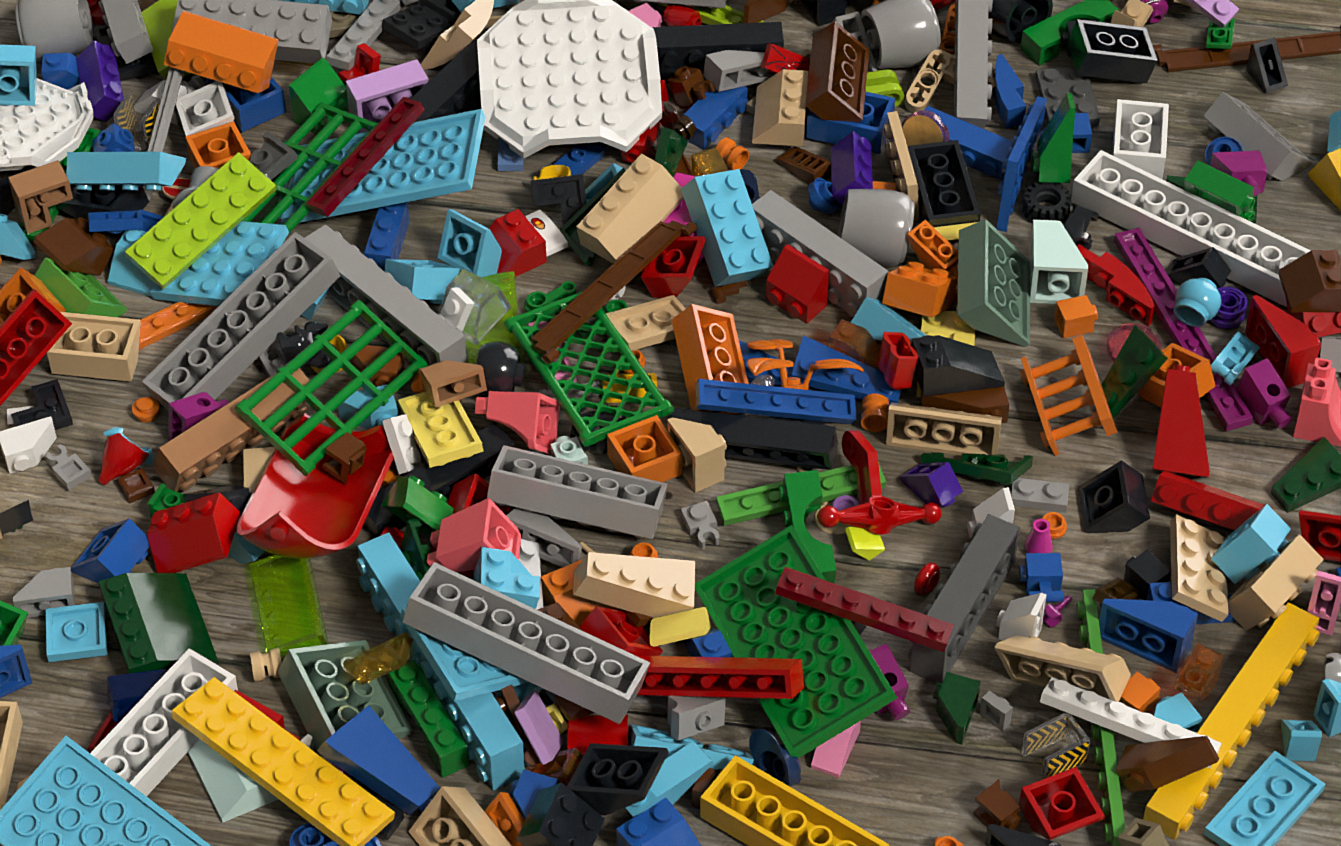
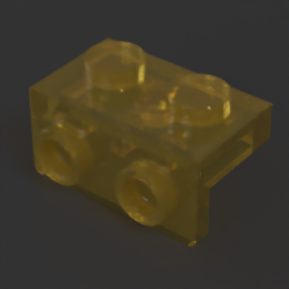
[344,632,413,685]

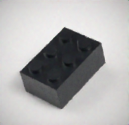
[1067,19,1158,83]

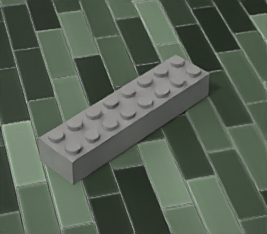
[305,224,468,366]
[142,232,341,411]
[402,562,650,724]

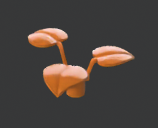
[747,339,863,390]

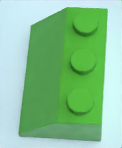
[35,258,128,317]

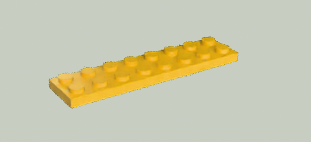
[172,677,395,846]

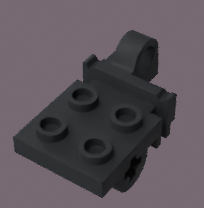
[382,0,460,54]

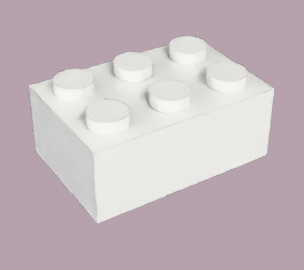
[1112,99,1169,179]

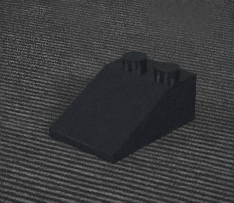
[53,184,149,235]
[912,335,1005,396]
[567,743,669,816]

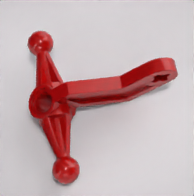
[817,430,942,535]

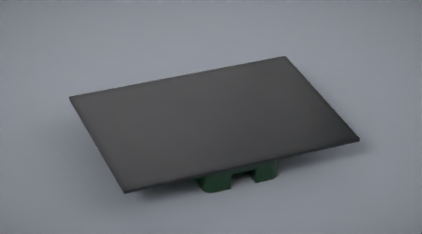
[0,500,33,535]

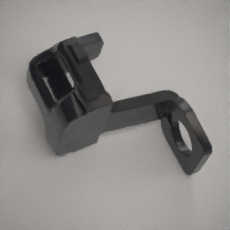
[1062,205,1099,250]

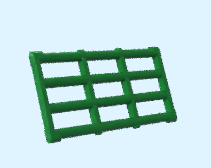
[242,102,379,243]
[235,300,428,476]

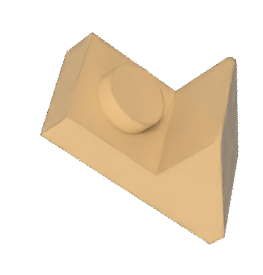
[1111,0,1154,27]

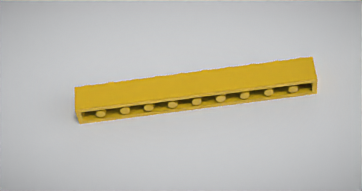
[1143,602,1320,840]

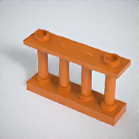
[1019,335,1118,456]

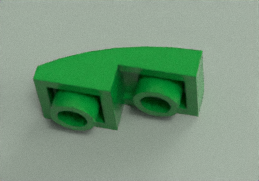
[1206,18,1235,49]

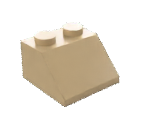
[667,418,727,493]

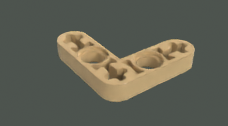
[904,49,995,113]

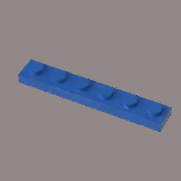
[695,379,856,424]

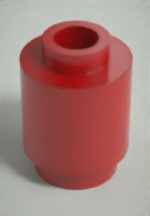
[663,4,702,27]

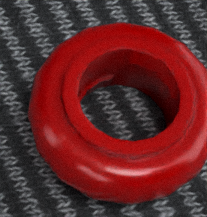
[914,562,941,596]

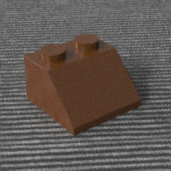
[33,217,115,275]
[1278,250,1341,312]

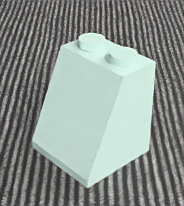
[1029,220,1088,304]

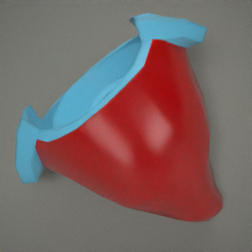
[98,427,153,485]

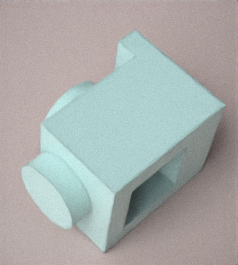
[551,436,588,465]

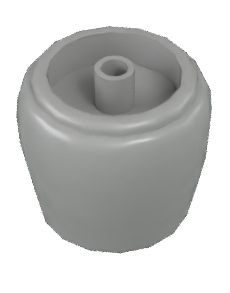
[15,0,95,63]
[860,0,941,69]
[837,189,915,268]

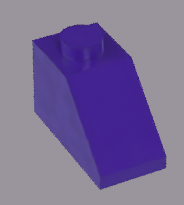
[899,462,963,508]

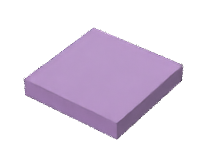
[514,690,564,765]

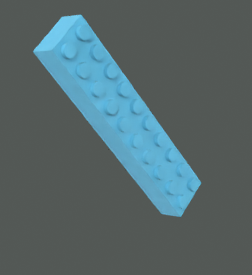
[356,533,525,791]

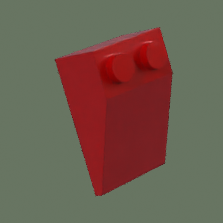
[1245,295,1321,388]

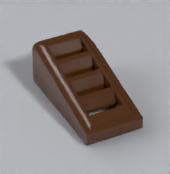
[777,146,831,185]

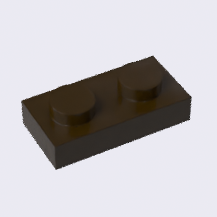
[1092,577,1142,607]

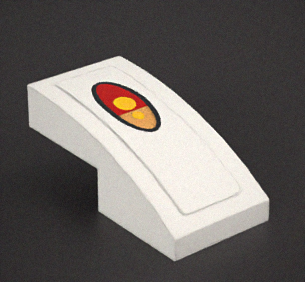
[525,210,569,256]

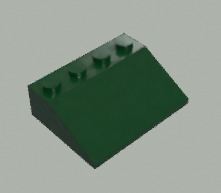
[98,573,219,690]

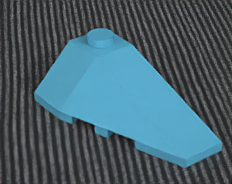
[628,724,754,770]

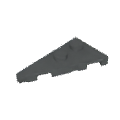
[249,131,298,180]

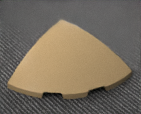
[421,0,494,70]

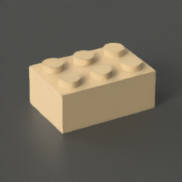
[1228,534,1324,631]

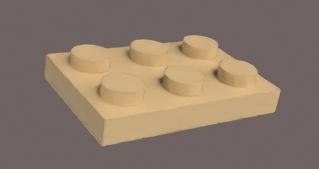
[606,295,686,351]

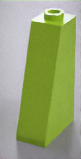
[141,0,191,79]

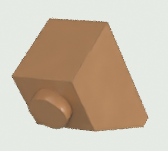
[420,360,487,408]

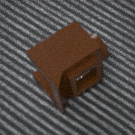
[323,432,367,485]
[973,779,1022,830]

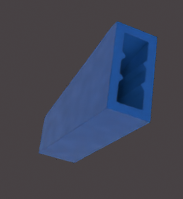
[317,705,440,815]

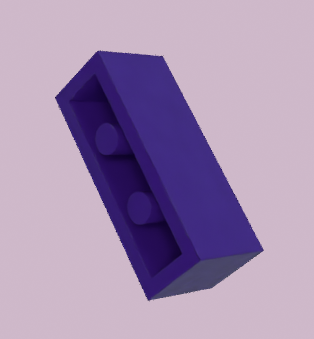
[76,41,124,122]
[831,131,873,205]

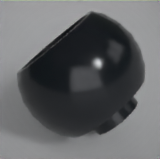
[476,341,525,398]

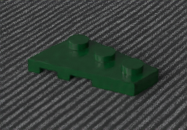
[1101,325,1168,419]
[1271,437,1341,513]

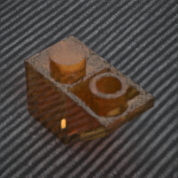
[1173,643,1225,700]

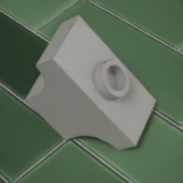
[667,696,726,741]

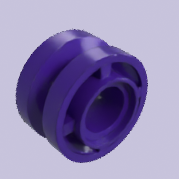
[1209,287,1248,329]

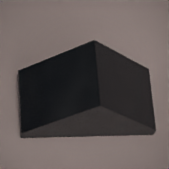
[1246,37,1288,93]

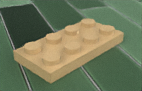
[884,111,919,221]
[1170,514,1228,622]

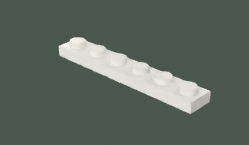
[1040,677,1222,768]

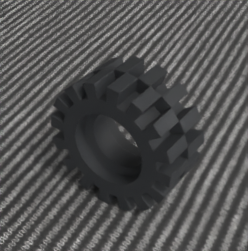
[1023,182,1071,224]

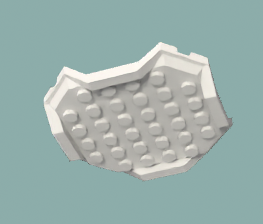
[477,0,662,158]
[0,78,93,171]

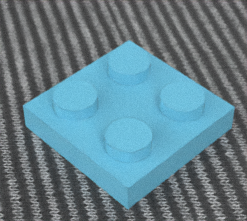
[46,602,108,662]

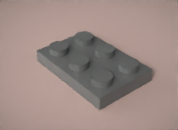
[1036,67,1100,126]

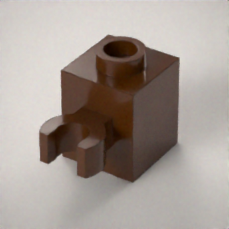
[667,66,715,108]

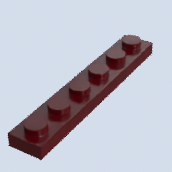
[306,97,425,217]
[775,567,954,652]

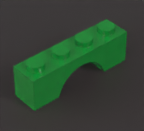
[1021,0,1119,66]
[779,470,837,584]
[388,659,469,778]

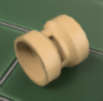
[250,648,282,682]

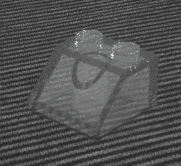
[442,268,511,345]

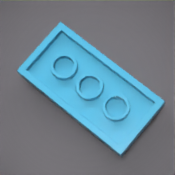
[1204,751,1325,846]

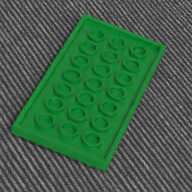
[695,525,898,758]

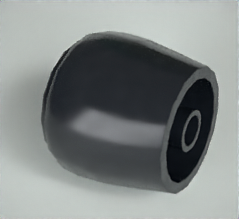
[988,0,1053,43]

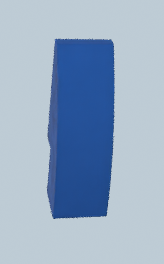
[994,54,1026,129]

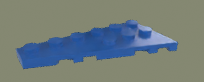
[996,96,1047,232]

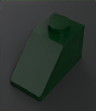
[933,672,981,745]

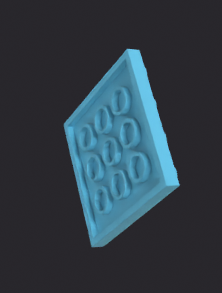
[150,221,289,306]
[400,607,529,702]

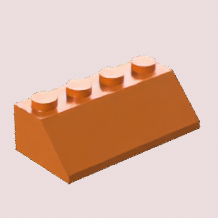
[164,11,279,93]
[672,304,749,415]

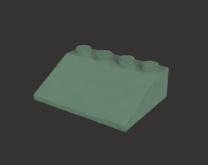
[956,219,1030,347]
[278,640,413,758]

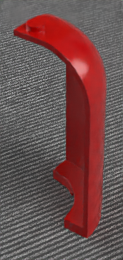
[237,413,394,559]

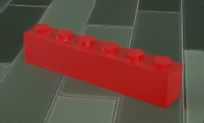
[637,656,804,699]

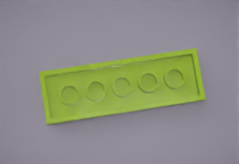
[125,152,276,290]

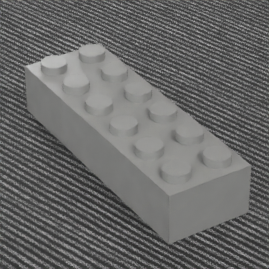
[171,0,332,63]
[752,190,889,317]
[487,445,668,539]

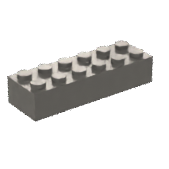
[908,514,1020,683]

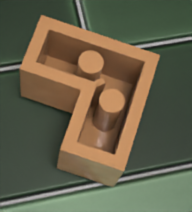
[8,160,73,234]

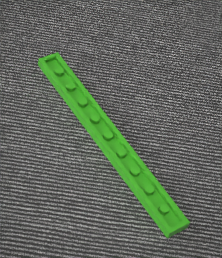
[1076,589,1125,846]

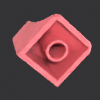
[1293,358,1341,446]
[475,391,560,455]
[427,498,521,573]

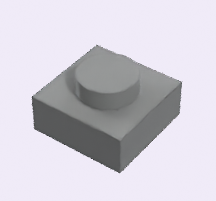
[980,691,1013,731]

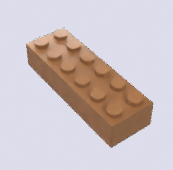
[154,368,310,492]

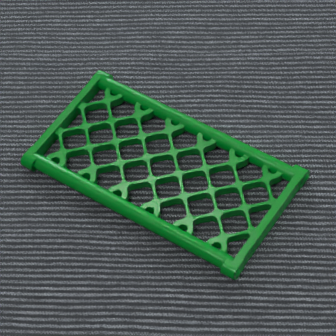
[504,290,674,447]

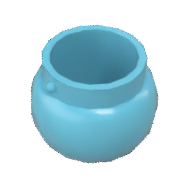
[1173,278,1221,327]

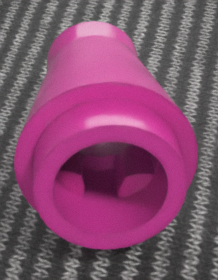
[1024,519,1053,553]

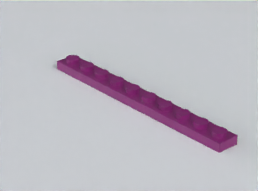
[1114,228,1253,431]

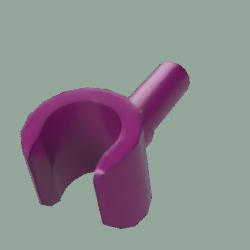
[1043,595,1072,627]

